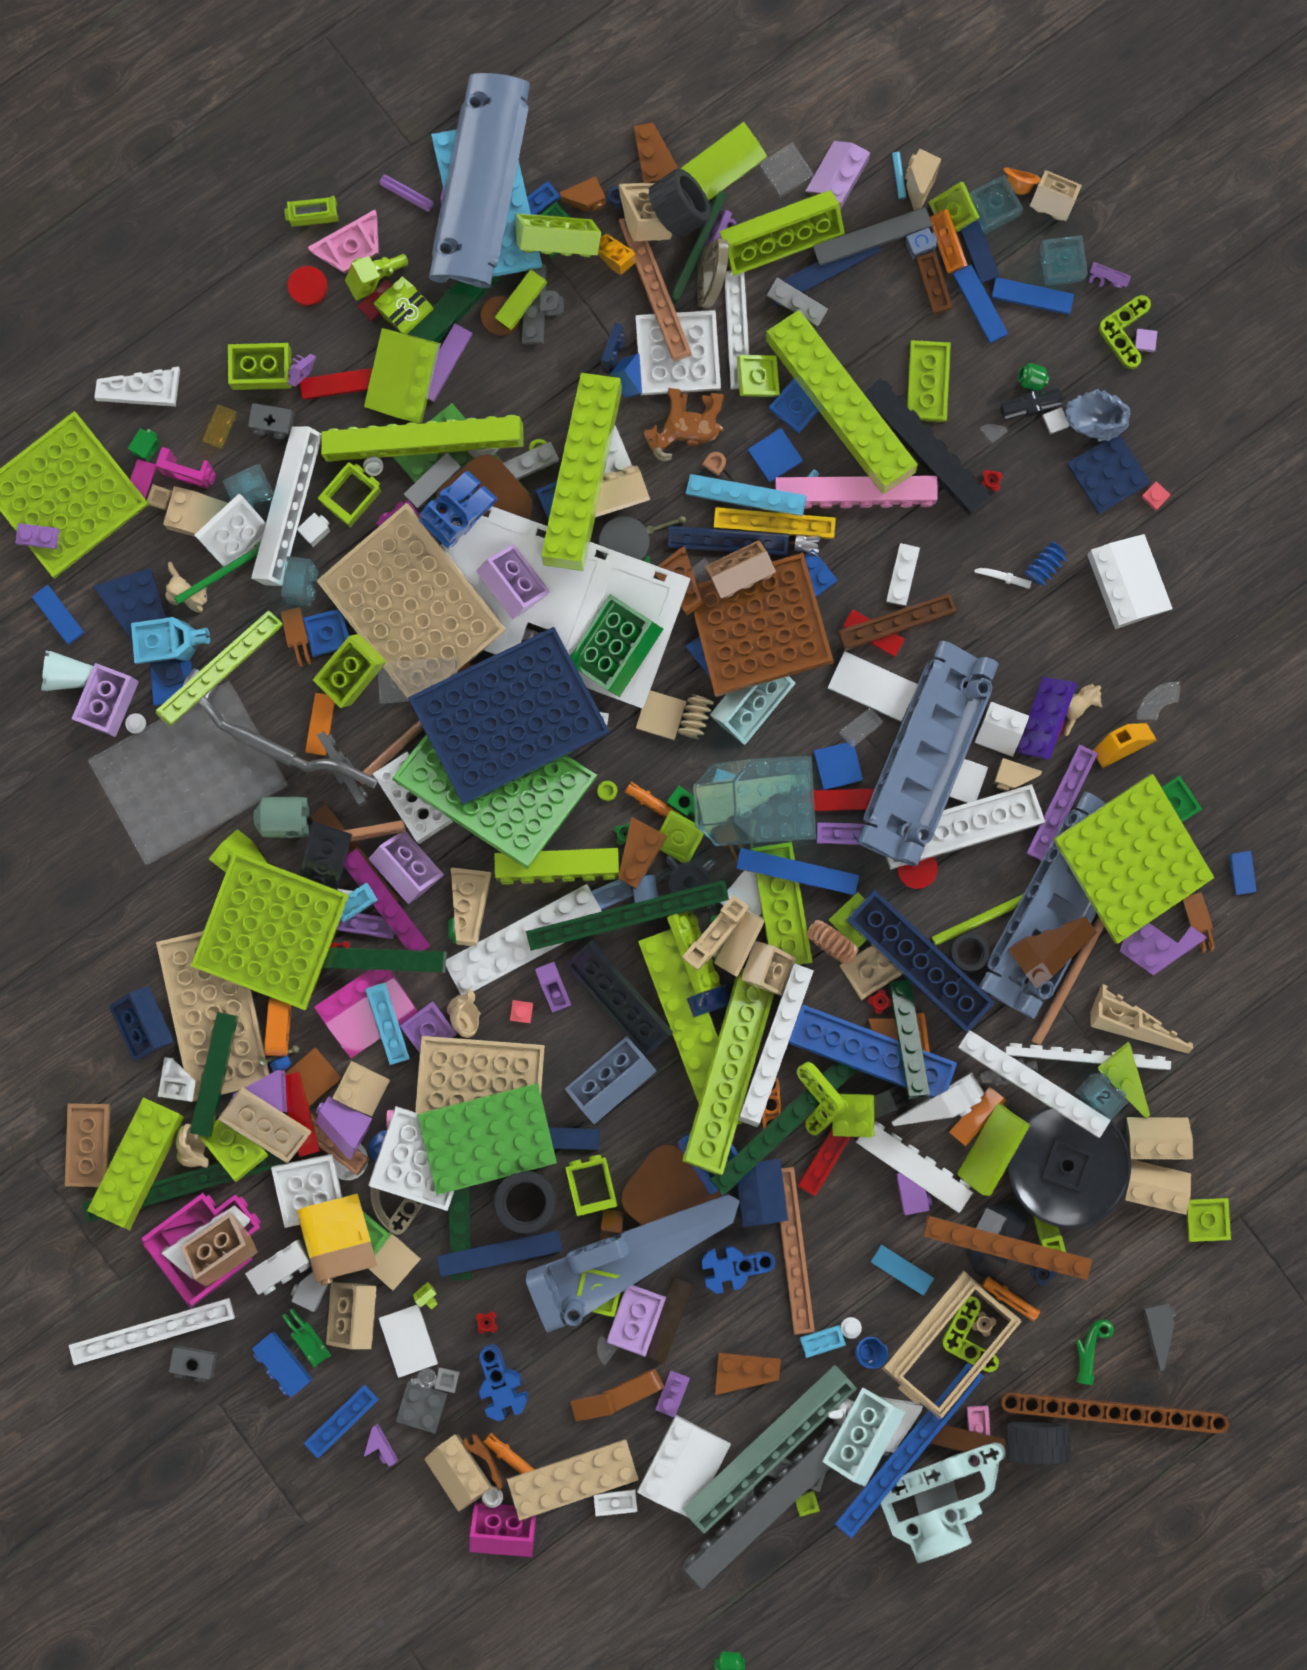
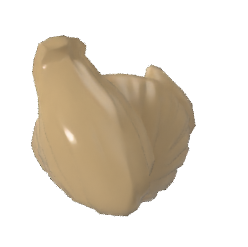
[447,989,481,1038]
[175,1123,209,1168]

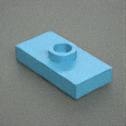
[341,883,378,922]
[800,1325,846,1358]

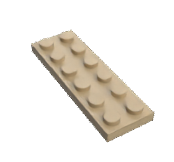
[507,1439,638,1520]

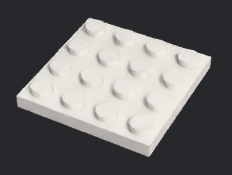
[636,310,721,395]
[368,1106,454,1211]

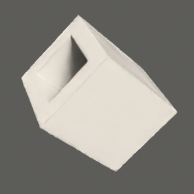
[297,513,330,547]

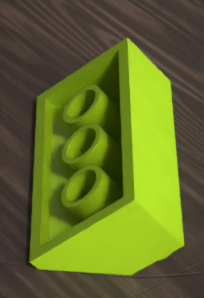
[514,213,601,257]

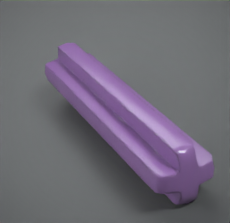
[379,175,434,212]

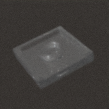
[759,142,814,197]

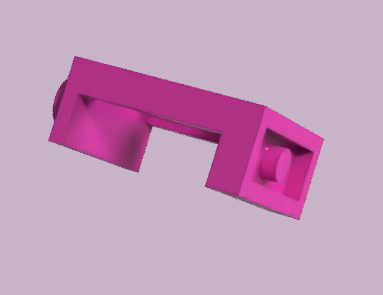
[156,447,216,489]

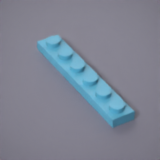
[686,474,807,517]

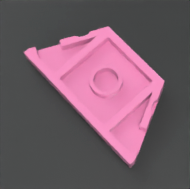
[308,210,379,274]

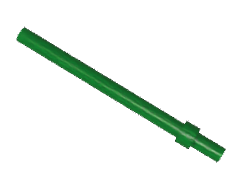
[174,541,261,604]

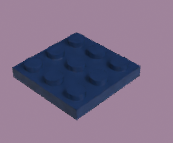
[1067,435,1151,515]

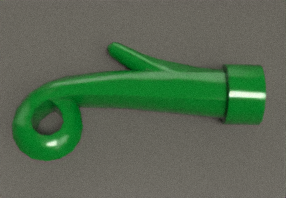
[1076,1320,1114,1386]

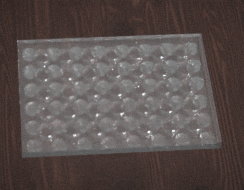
[88,681,289,865]

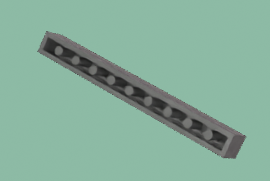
[683,1423,841,1589]

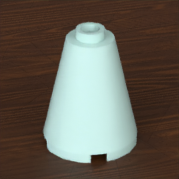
[41,651,94,691]

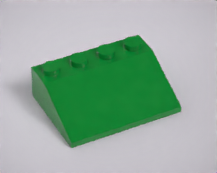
[570,594,664,697]

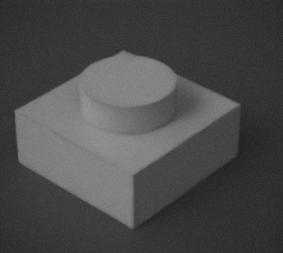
[435,1367,460,1393]

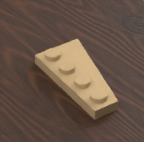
[451,868,491,947]

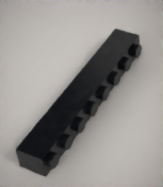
[863,378,989,515]

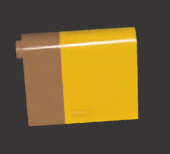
[297,1194,377,1286]

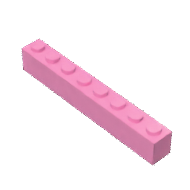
[775,476,938,508]

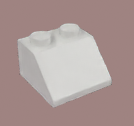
[974,702,1029,757]

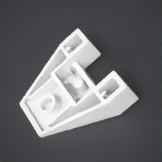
[892,1072,985,1126]

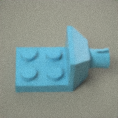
[131,617,210,664]

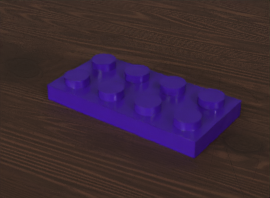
[1015,677,1077,760]

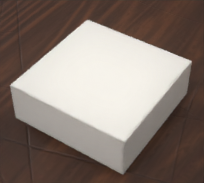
[1042,407,1069,435]

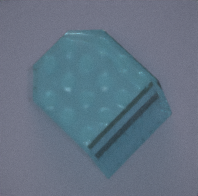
[693,756,816,846]

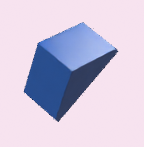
[610,354,642,398]

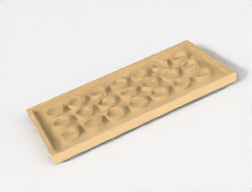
[156,931,270,1102]

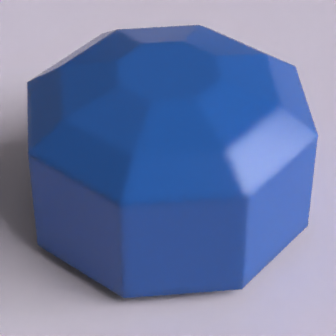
[270,1056,292,1072]

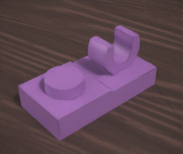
[703,210,736,248]
[1089,262,1131,288]
[288,354,316,387]
[655,1370,690,1418]

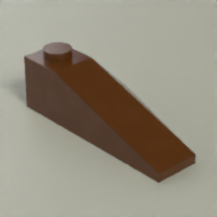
[1008,916,1097,988]

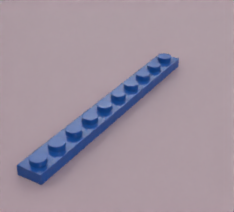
[835,1363,984,1538]

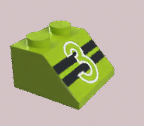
[373,277,434,334]

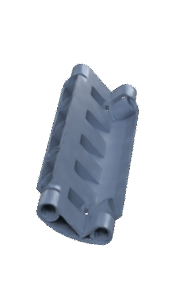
[429,73,530,288]
[857,641,999,866]
[979,792,1106,1019]

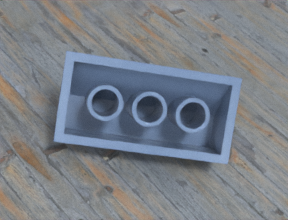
[565,1036,656,1124]

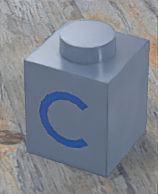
[905,227,938,260]

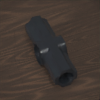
[1000,388,1063,421]

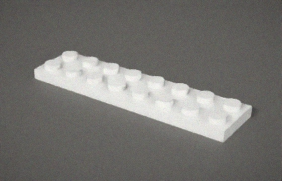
[886,784,1045,870]
[446,884,602,995]

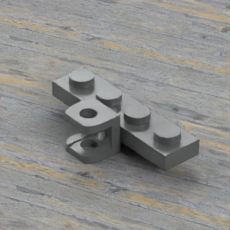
[522,264,564,345]
[317,731,368,807]

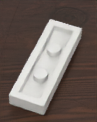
[886,543,920,607]

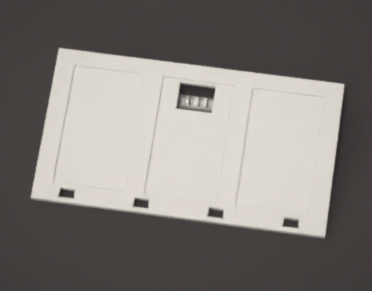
[441,500,691,709]

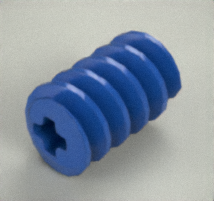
[1024,541,1067,587]

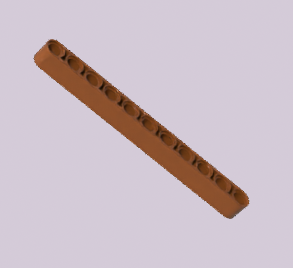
[999,1392,1229,1433]

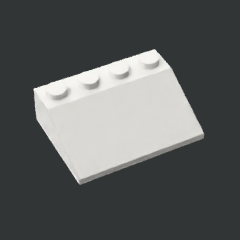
[1087,534,1172,629]
[638,1415,731,1517]

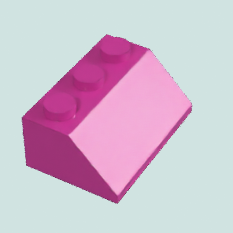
[470,1502,536,1557]

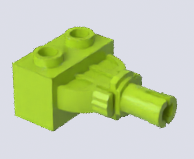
[345,254,408,301]

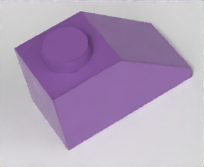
[535,962,571,1013]
[896,1173,932,1215]

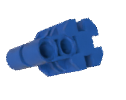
[419,471,498,549]
[701,1245,775,1294]
[479,1344,529,1421]

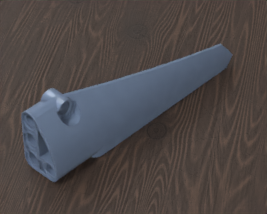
[526,1194,739,1333]

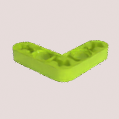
[1099,295,1151,370]
[797,1062,844,1135]
[942,1296,999,1372]

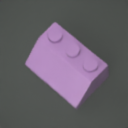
[805,141,870,210]
[476,544,550,619]
[72,663,139,737]
[369,831,444,904]

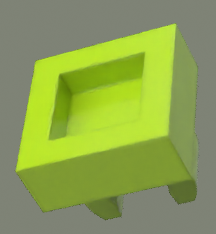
[413,1282,437,1310]

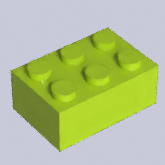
[228,343,292,390]
[313,634,387,708]

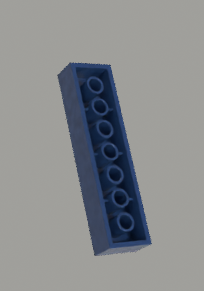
[844,890,995,1033]

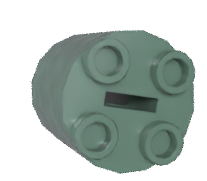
[254,797,310,838]

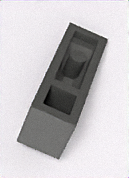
[1142,1302,1176,1371]

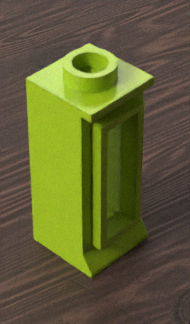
[285,196,339,227]

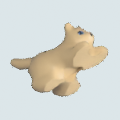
[165,562,207,613]
[1064,684,1102,736]

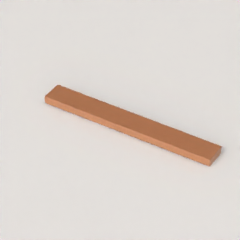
[619,218,692,362]
[780,1167,815,1335]

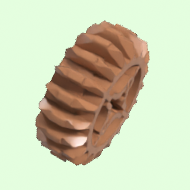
[806,920,859,965]

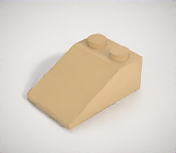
[619,183,672,241]
[163,486,228,537]

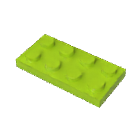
[667,910,721,994]

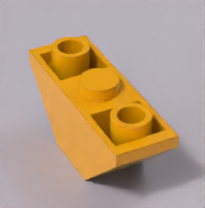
[598,234,636,275]
[1093,723,1157,769]

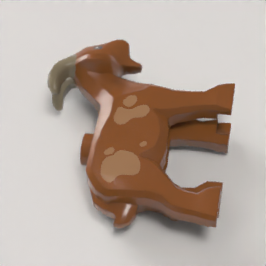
[644,388,724,461]

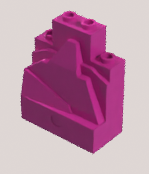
[141,1193,261,1309]

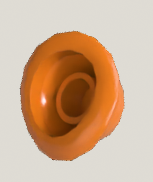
[1003,167,1041,195]

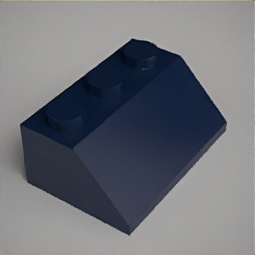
[109,986,174,1061]
[738,1159,789,1227]

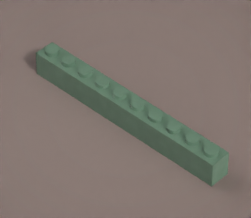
[683,1365,857,1533]

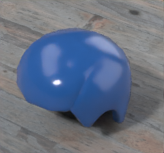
[855,1337,888,1369]

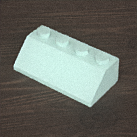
[710,676,795,745]
[822,1388,905,1486]

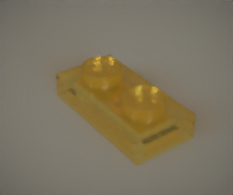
[202,404,237,450]

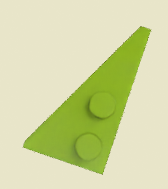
[1098,1042,1150,1119]

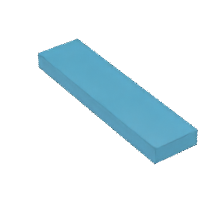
[366,983,410,1065]

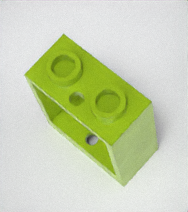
[318,462,381,528]
[565,1154,618,1216]

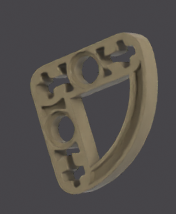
[697,238,729,308]
[370,1187,424,1235]

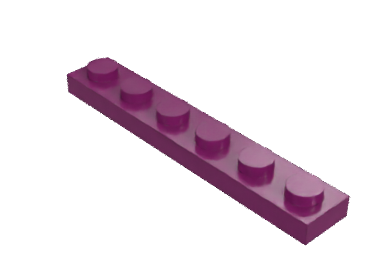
[344,849,430,951]

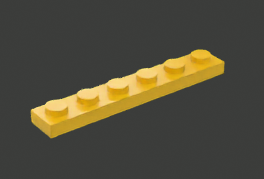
[714,507,836,539]

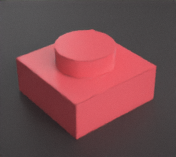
[1141,482,1170,511]
[510,1000,533,1023]

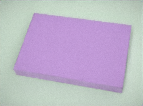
[606,1285,666,1357]

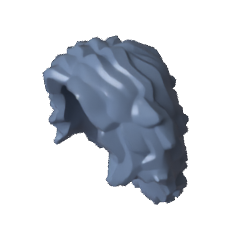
[1065,389,1131,442]

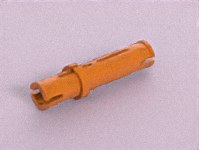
[625,781,682,818]
[981,1276,1040,1322]
[483,1433,534,1474]

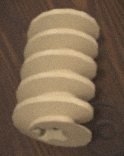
[678,694,714,740]

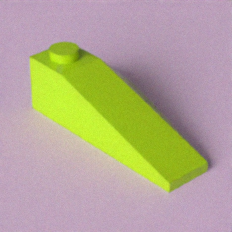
[209,829,267,872]

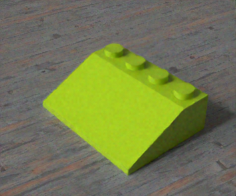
[364,328,441,423]

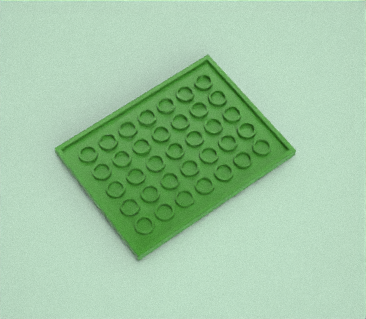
[392,735,597,869]

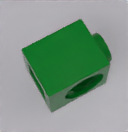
[128,428,161,462]
[667,786,699,818]

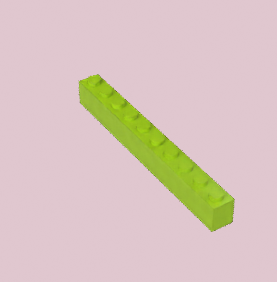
[322,415,523,462]

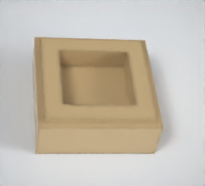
[147,485,172,511]

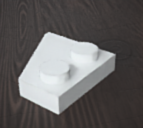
[158,1057,196,1101]

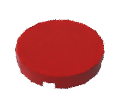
[288,266,328,306]
[897,857,938,889]

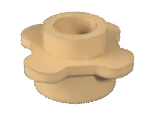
[972,1312,996,1337]

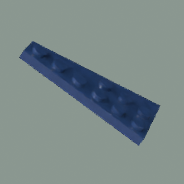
[93,568,185,688]

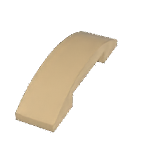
[682,895,750,970]

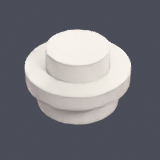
[363,456,383,476]
[126,713,146,734]
[841,1317,862,1338]
[482,1486,503,1508]

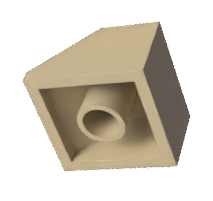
[1030,170,1082,221]
[741,941,796,996]
[333,1061,390,1117]

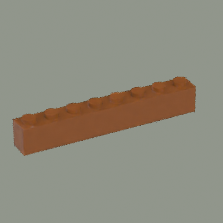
[922,1215,1092,1280]

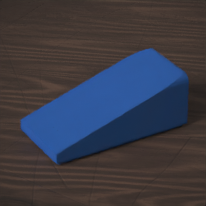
[1228,851,1256,895]

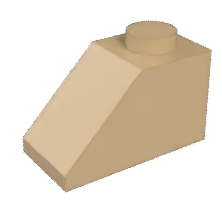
[993,758,1042,791]

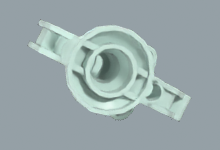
[881,1442,1006,1563]

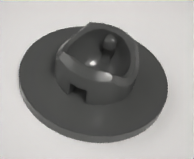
[599,517,650,560]

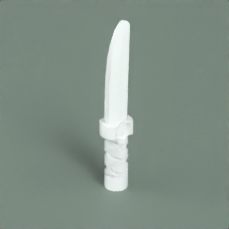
[974,568,1032,589]

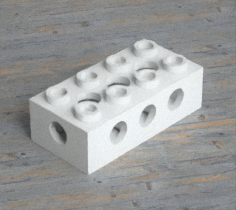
[373,752,453,844]

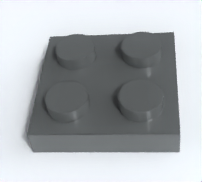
[396,1381,448,1434]

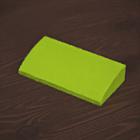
[681,122,767,201]
[957,1103,1030,1196]

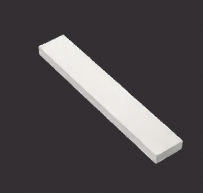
[724,271,749,389]

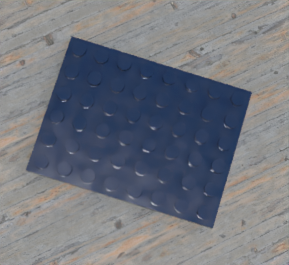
[408,627,610,806]

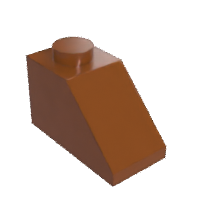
[559,176,606,212]

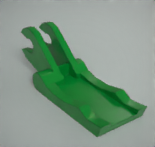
[282,1308,331,1368]

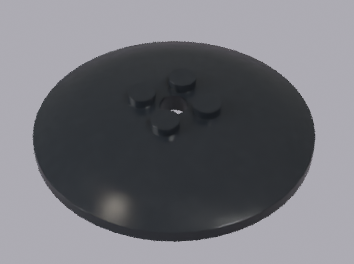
[1007,1106,1131,1228]

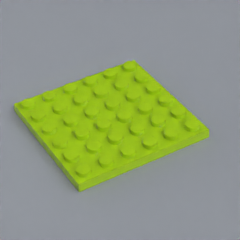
[0,411,149,579]
[1053,774,1214,944]
[191,851,350,1010]

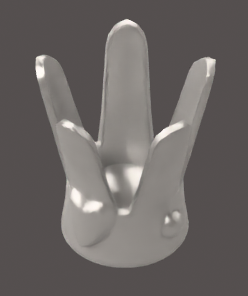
[790,535,820,556]

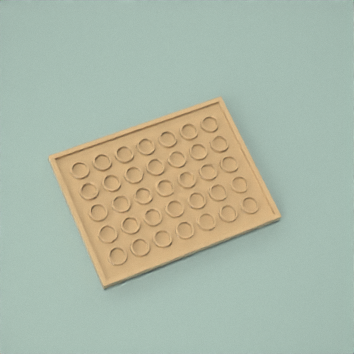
[317,503,507,698]

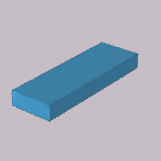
[870,1245,934,1296]

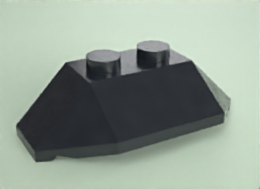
[968,1199,1030,1281]

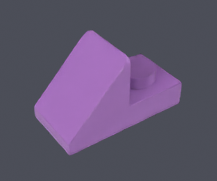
[364,1424,398,1466]

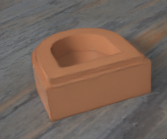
[702,452,726,477]

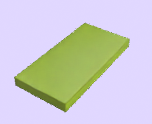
[907,340,951,422]

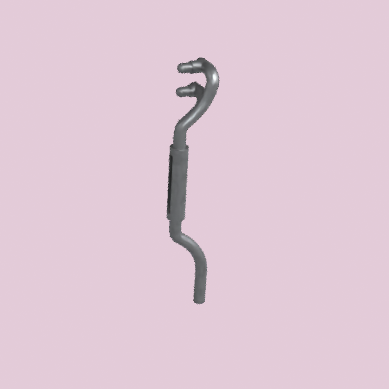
[183,669,378,788]

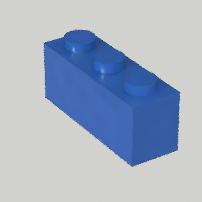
[252,1331,313,1397]

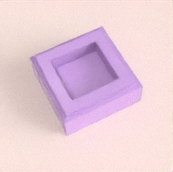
[1135,329,1157,352]

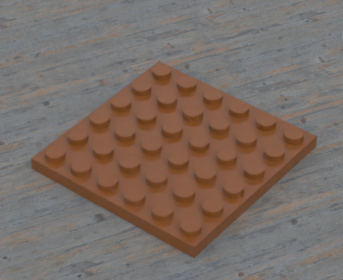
[693,553,834,697]

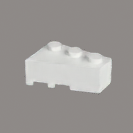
[245,1239,311,1295]

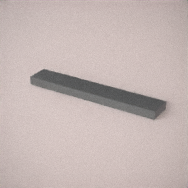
[813,207,932,266]

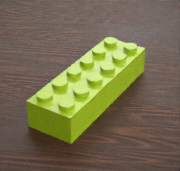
[719,190,845,276]
[494,848,619,885]
[87,1098,185,1230]

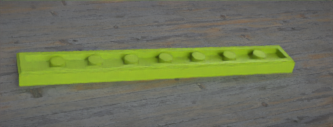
[155,610,283,727]

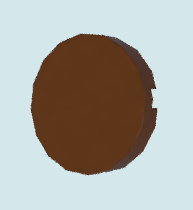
[480,296,520,336]

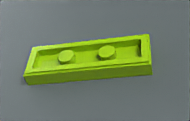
[495,270,548,330]

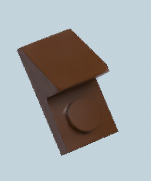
[600,1209,624,1240]

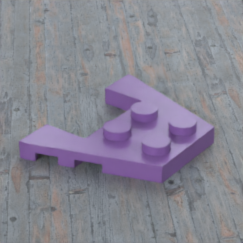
[1120,923,1206,976]

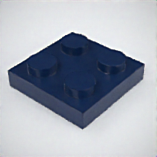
[601,323,625,373]

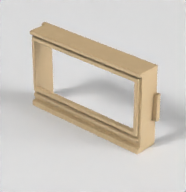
[881,1270,1021,1419]

